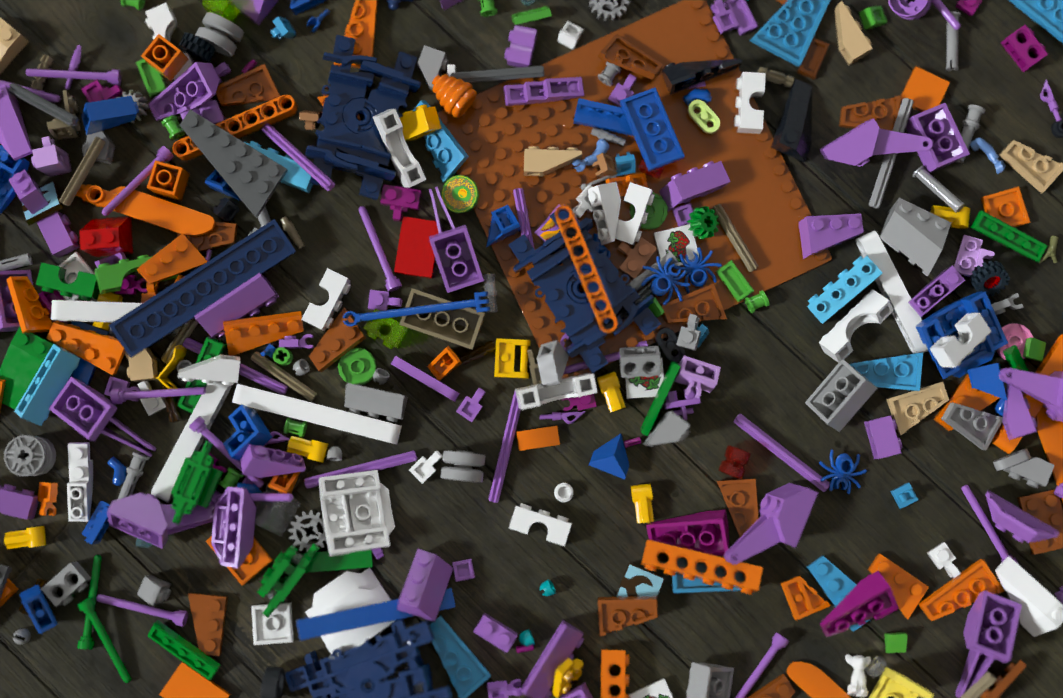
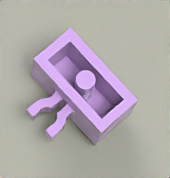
[31,136,72,177]
[674,356,721,399]

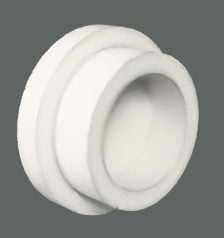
[554,483,573,502]

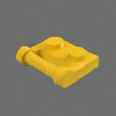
[494,338,531,379]

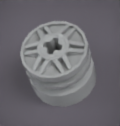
[4,435,56,476]

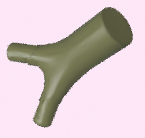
[1038,236,1059,263]

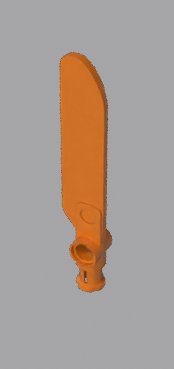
[76,184,215,236]
[1035,406,1063,501]
[787,662,851,698]

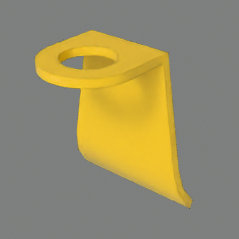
[157,345,187,389]

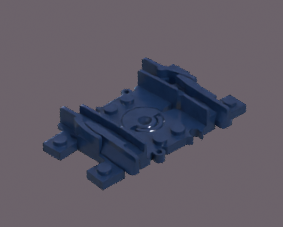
[305,35,421,200]
[508,204,661,373]
[284,619,452,698]

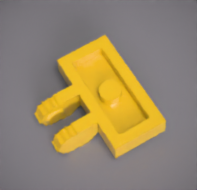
[552,658,583,698]

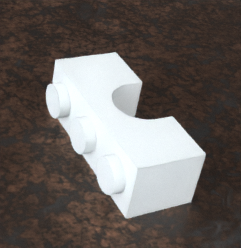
[734,72,766,134]
[615,182,655,245]
[301,268,351,331]
[930,312,991,368]
[509,503,571,546]

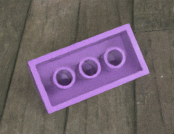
[194,273,279,339]
[521,620,584,698]

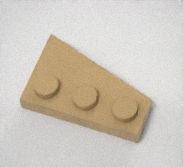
[999,140,1063,193]
[886,382,949,436]

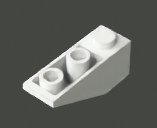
[587,182,621,245]
[178,355,240,385]

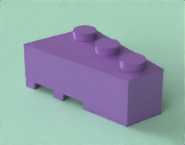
[798,214,864,259]
[0,484,39,519]

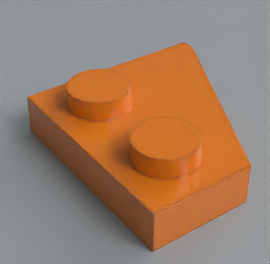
[780,576,830,620]

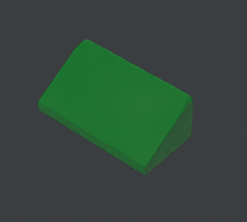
[1003,345,1029,372]

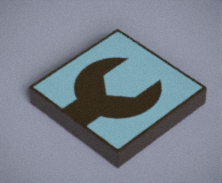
[21,181,63,225]
[615,563,665,597]

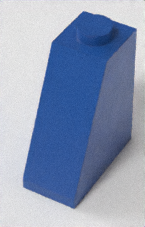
[81,96,139,135]

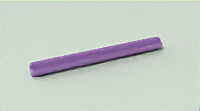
[262,124,335,191]
[183,338,288,395]
[489,391,521,503]
[734,414,830,492]
[304,451,417,488]

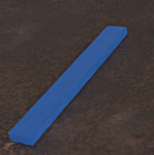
[296,588,455,640]

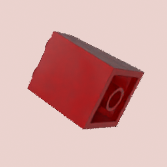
[79,216,133,257]

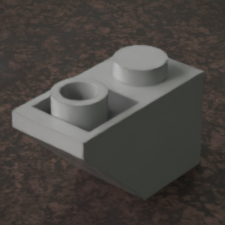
[418,45,448,92]
[82,130,115,164]
[537,340,569,388]
[1003,457,1055,488]
[137,575,171,605]

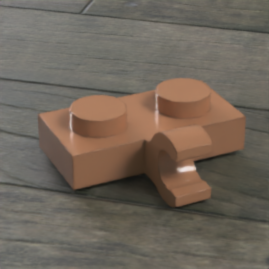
[617,237,657,279]

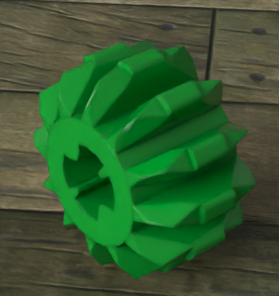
[687,206,721,239]

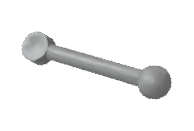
[581,174,617,190]

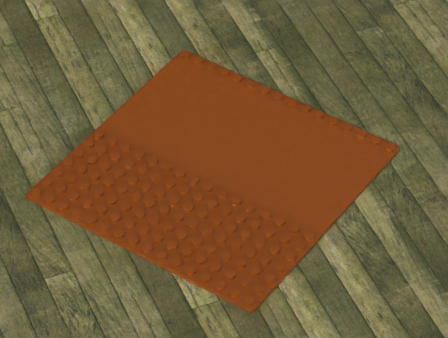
[437,0,832,378]

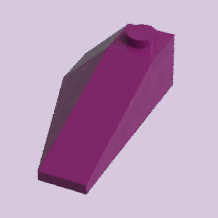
[646,510,729,556]
[820,571,899,637]

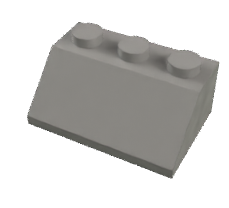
[805,359,877,432]
[344,383,408,422]
[643,411,690,446]
[687,662,734,698]

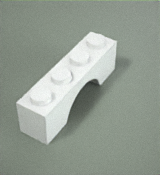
[145,3,194,80]
[373,109,426,188]
[819,289,894,363]
[515,372,598,410]

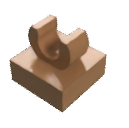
[299,111,322,130]
[592,153,617,177]

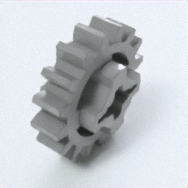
[589,0,629,21]
[288,510,326,551]

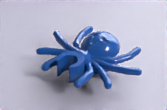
[672,247,722,293]
[641,256,690,305]
[819,449,867,494]

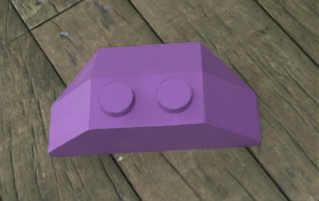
[211,487,256,568]
[985,490,1060,543]

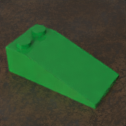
[0,327,61,410]

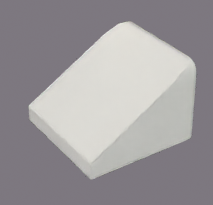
[557,21,584,49]

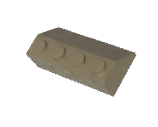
[399,288,486,350]

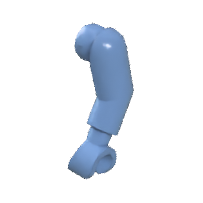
[970,138,1005,174]
[572,139,609,172]

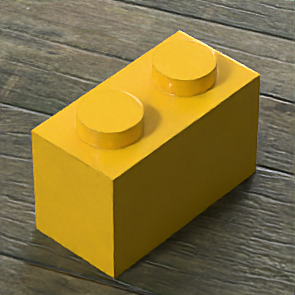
[400,105,442,141]

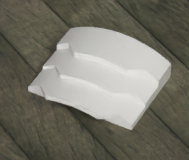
[319,470,395,557]
[305,567,396,655]

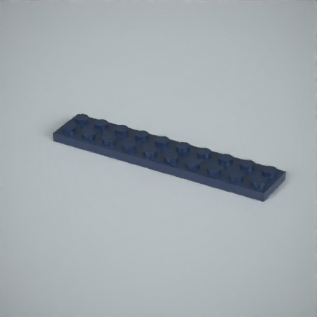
[109,219,296,358]

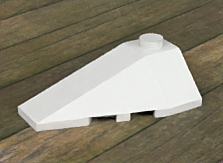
[995,556,1063,637]

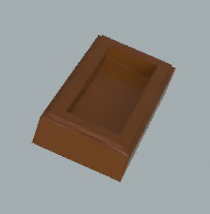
[797,37,830,79]

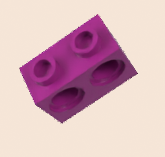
[1001,25,1048,73]

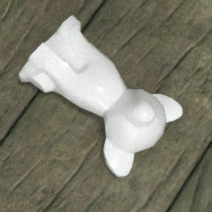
[845,654,871,697]

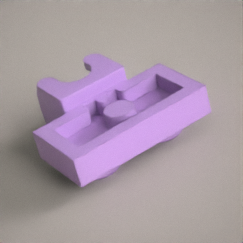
[954,235,995,277]

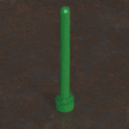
[77,554,102,650]
[77,597,131,683]

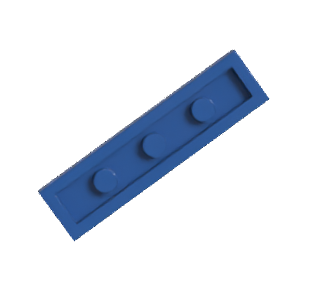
[573,98,633,136]

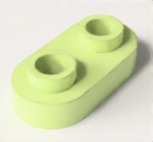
[688,100,720,134]

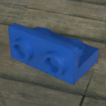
[82,501,110,545]

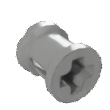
[597,62,621,86]

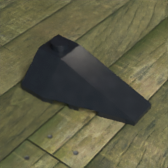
[662,59,742,95]
[770,79,812,162]

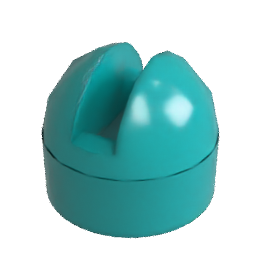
[540,579,556,597]
[519,629,535,646]

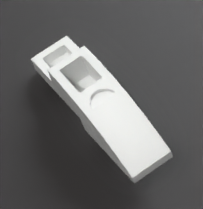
[67,442,93,522]

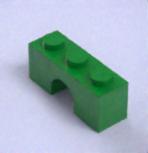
[36,262,100,301]

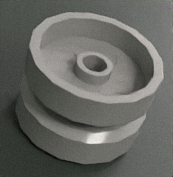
[195,12,244,57]
[441,450,486,482]

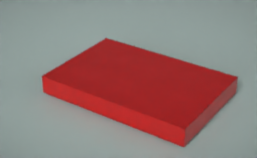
[394,216,439,279]

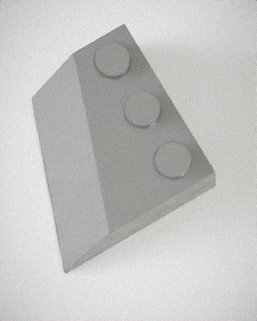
[880,198,951,276]

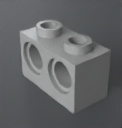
[619,346,660,378]
[41,561,91,607]

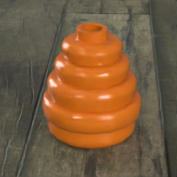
[432,74,477,118]

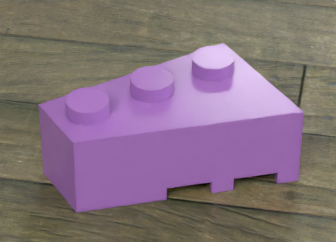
[659,161,731,211]

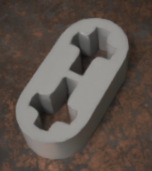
[993,448,1031,471]

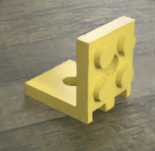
[869,667,933,698]

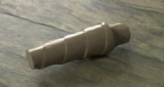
[280,216,304,249]

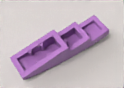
[503,77,584,106]

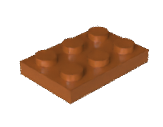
[1017,489,1063,555]

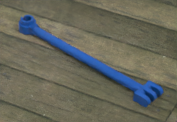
[343,292,490,327]

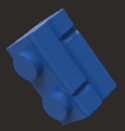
[20,585,58,634]

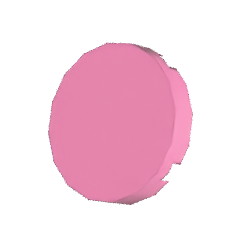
[996,324,1033,360]

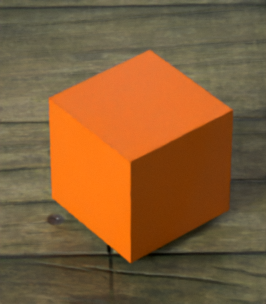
[141,34,189,81]
[147,161,190,201]

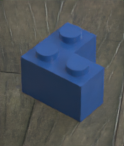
[223,404,273,461]

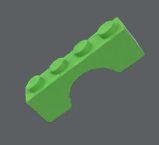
[95,255,179,295]

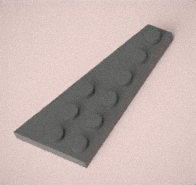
[180,110,288,218]

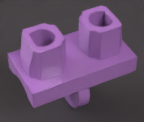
[664,388,701,420]

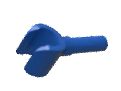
[306,9,330,32]
[261,343,276,358]

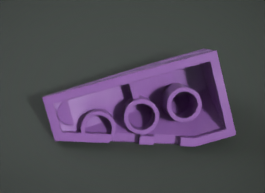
[148,62,220,120]
[0,84,33,161]

